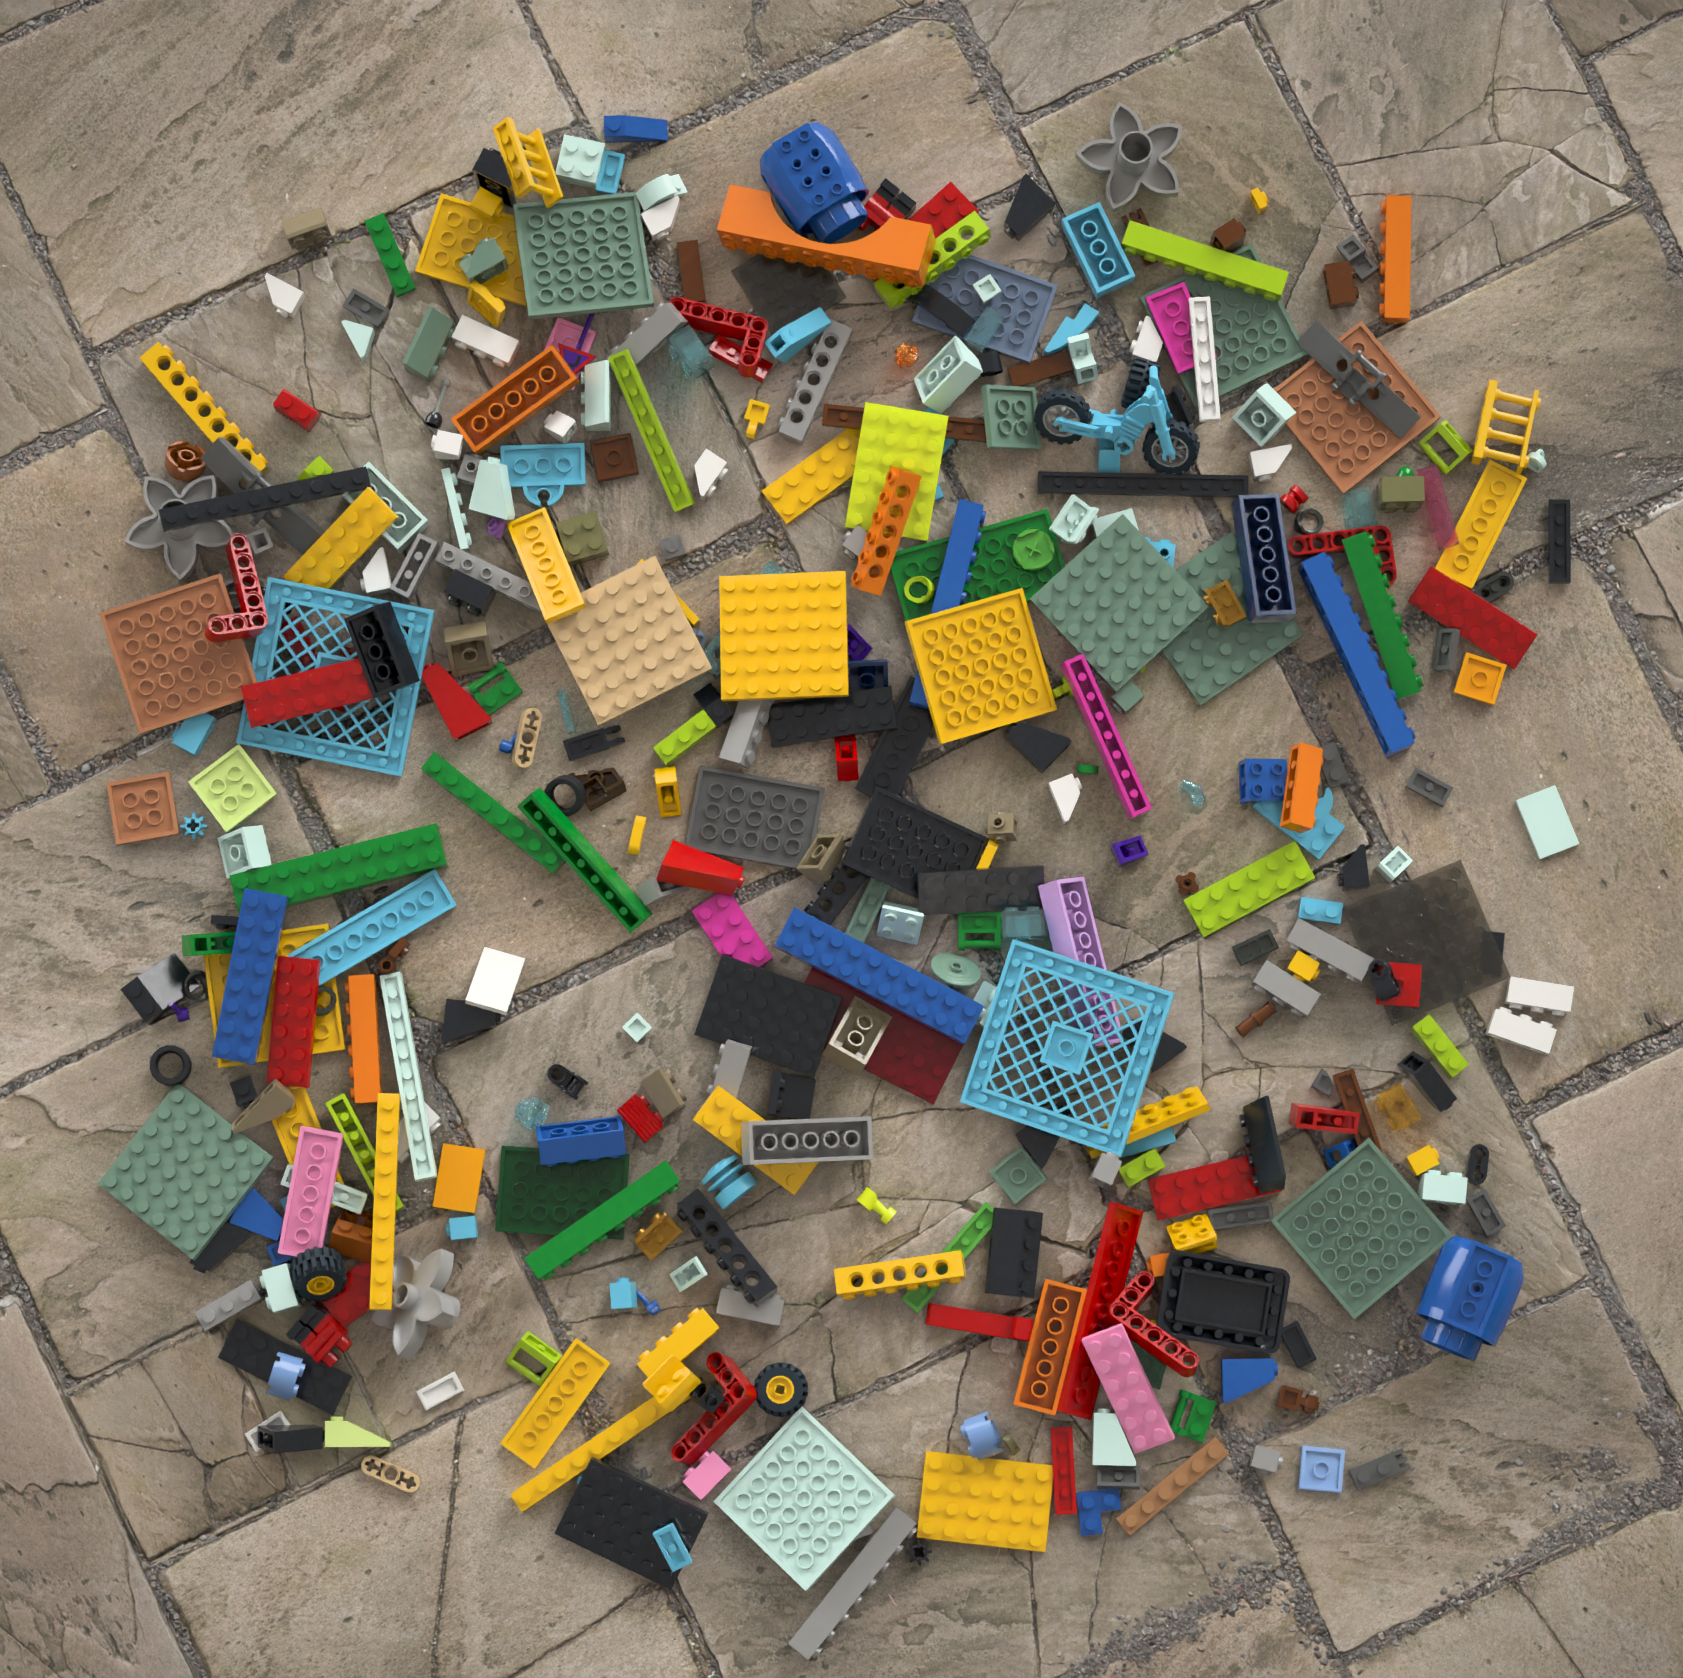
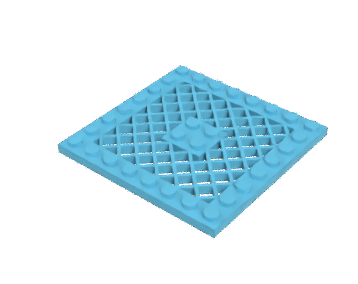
[236,577,435,776]
[960,939,1175,1157]

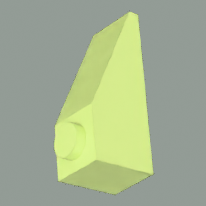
[325,1417,392,1447]

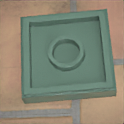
[988,1146,1048,1205]

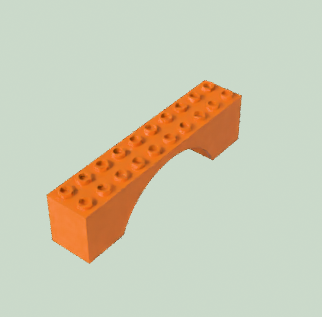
[717,184,936,288]

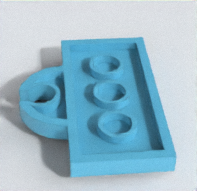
[500,443,586,507]
[1252,781,1345,860]

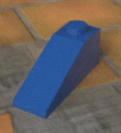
[604,115,668,143]

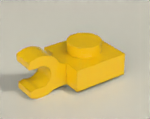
[744,399,770,439]

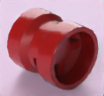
[1280,484,1308,514]

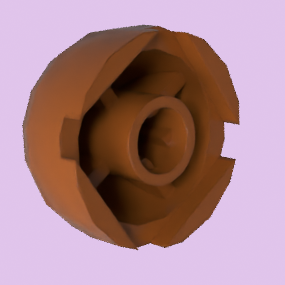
[165,441,206,482]

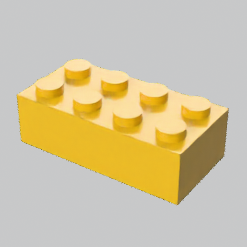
[637,1308,720,1377]

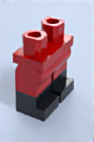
[858,178,916,234]
[286,1302,353,1367]

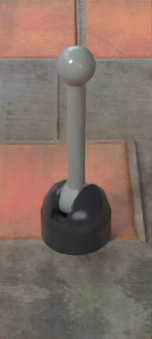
[424,379,450,429]

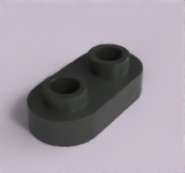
[1474,572,1514,603]

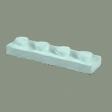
[441,468,472,552]
[280,1164,369,1214]

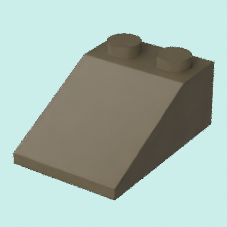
[822,996,892,1076]

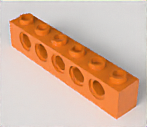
[850,466,922,596]

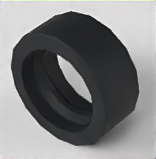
[544,775,586,817]
[150,1045,192,1086]

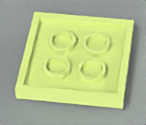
[188,744,278,833]

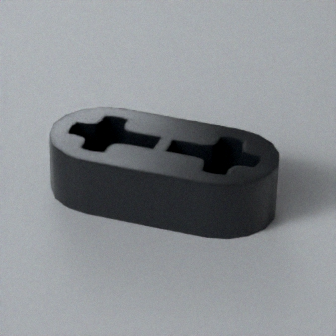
[1466,1144,1489,1185]

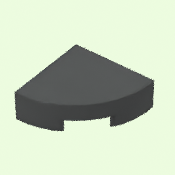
[1311,1068,1332,1098]

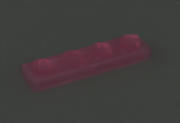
[1417,465,1459,550]

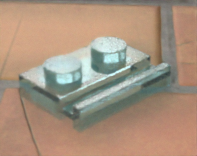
[1340,487,1377,530]

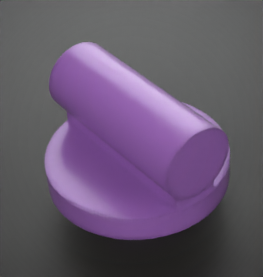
[487,517,509,540]

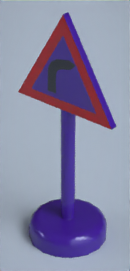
[558,312,606,374]

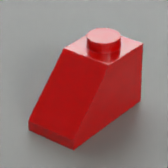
[835,735,859,782]

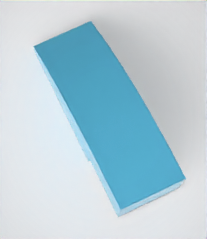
[1043,303,1099,357]
[1119,1126,1177,1159]

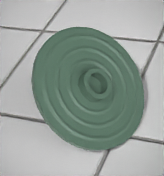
[931,952,980,989]

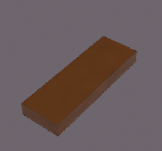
[677,240,706,302]
[1007,350,1074,387]

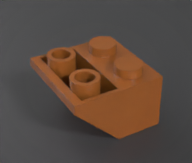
[329,1208,373,1263]

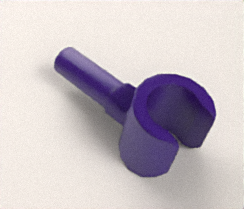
[169,1001,190,1022]

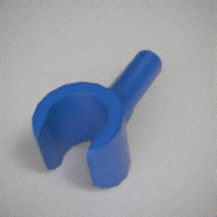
[499,732,517,754]
[636,1290,661,1315]

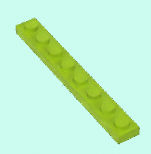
[608,349,695,512]

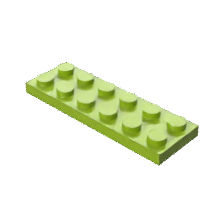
[1183,841,1315,938]

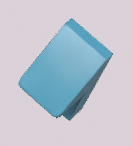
[1098,437,1120,473]

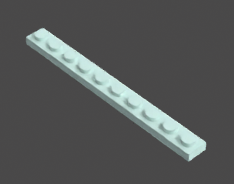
[380,972,437,1182]

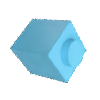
[446,1216,478,1241]
[609,1278,638,1309]

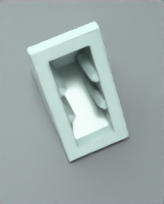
[342,320,375,362]
[1375,846,1413,884]
[669,1256,708,1293]

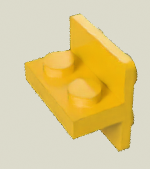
[1166,1214,1218,1254]
[642,1354,701,1412]

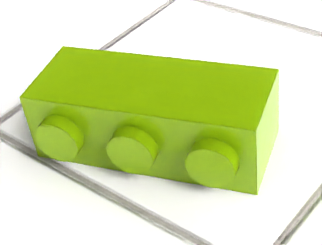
[653,709,717,767]
[1410,1014,1469,1079]

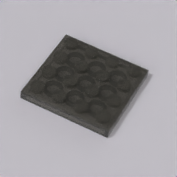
[731,231,846,336]

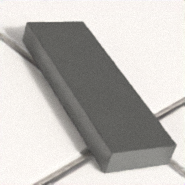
[1207,1201,1274,1231]

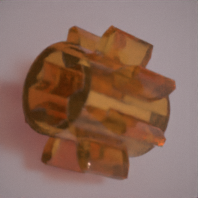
[894,342,919,368]

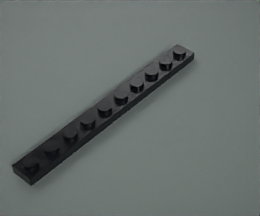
[158,466,371,532]
[1038,471,1248,498]

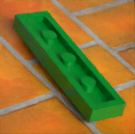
[364,213,416,298]

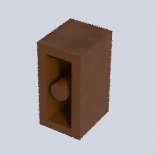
[1210,218,1246,253]
[1323,260,1359,310]

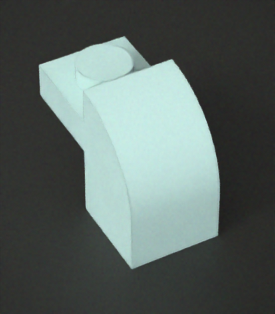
[635,174,687,212]
[1067,333,1098,384]

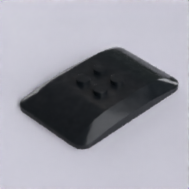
[1156,1250,1290,1354]

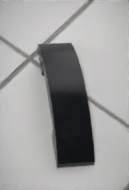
[899,284,976,337]

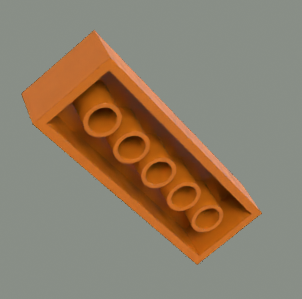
[451,345,580,455]
[1013,1279,1087,1416]

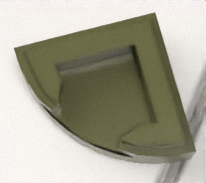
[1002,1433,1020,1455]

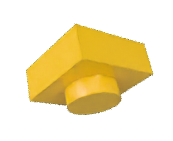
[1249,187,1269,214]

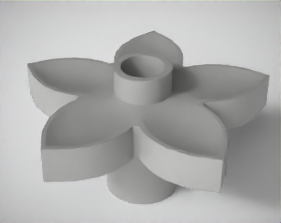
[1075,102,1182,213]
[124,475,234,582]
[371,1249,460,1360]

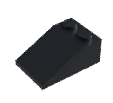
[120,953,200,1025]

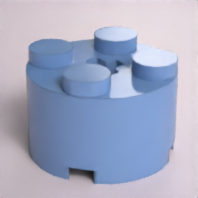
[265,1352,306,1401]
[960,1411,1004,1461]

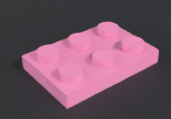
[545,317,597,391]

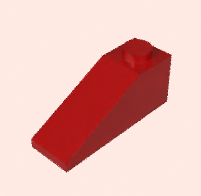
[1289,1103,1360,1134]

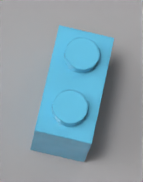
[172,713,217,757]

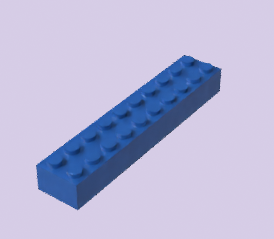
[1298,552,1416,759]
[774,907,984,1045]

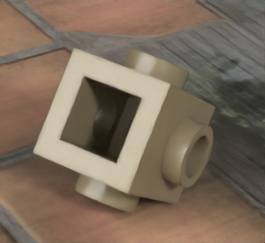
[985,812,1019,844]

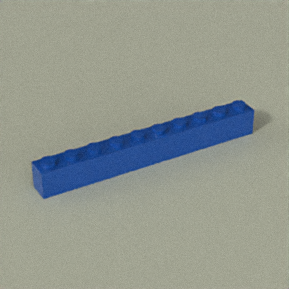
[909,499,986,709]

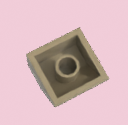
[444,621,494,676]
[796,834,846,884]

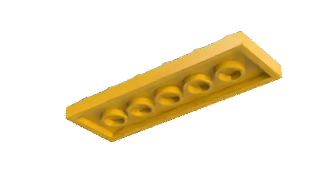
[762,429,861,525]
[1435,460,1527,590]
[283,487,399,589]
[506,507,586,624]
[692,1085,819,1195]
[272,1086,345,1209]
[1083,1086,1210,1158]
[500,1338,611,1469]

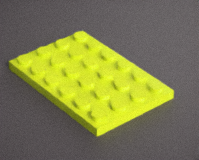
[845,402,949,541]

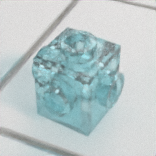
[514,1097,550,1129]

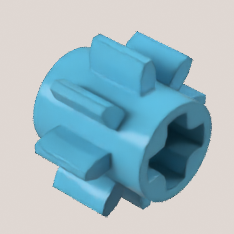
[180,813,208,840]

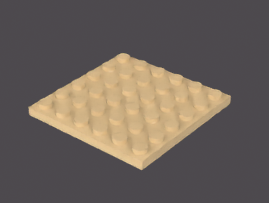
[542,556,712,726]

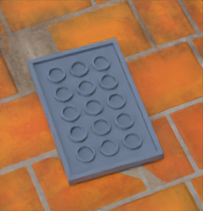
[912,248,1058,363]

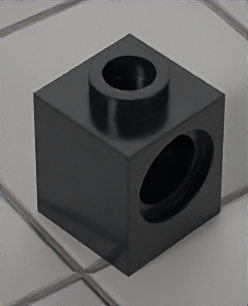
[689,1377,726,1414]

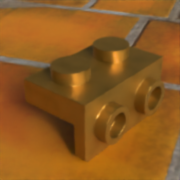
[1203,580,1247,629]
[633,1212,683,1261]

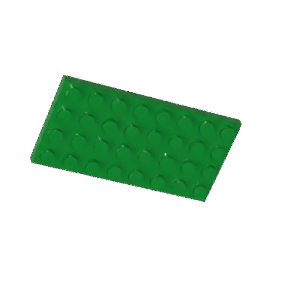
[890,509,1065,621]

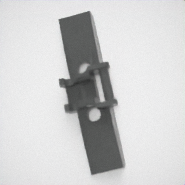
[1297,320,1421,439]
[200,437,325,555]

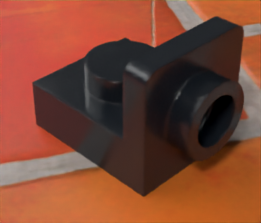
[230,1075,258,1109]

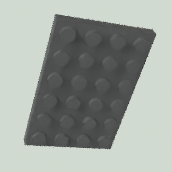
[685,766,825,869]

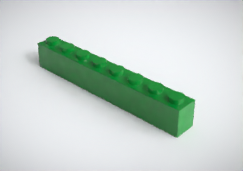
[1342,531,1424,699]
[421,752,566,876]
[517,787,653,934]
[524,1160,681,1281]

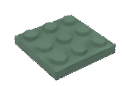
[981,384,1042,451]

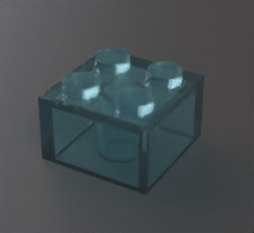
[668,324,714,381]
[1000,907,1045,942]

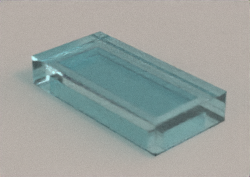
[964,306,1005,353]
[557,689,576,734]

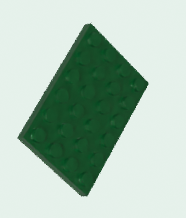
[495,1146,630,1240]

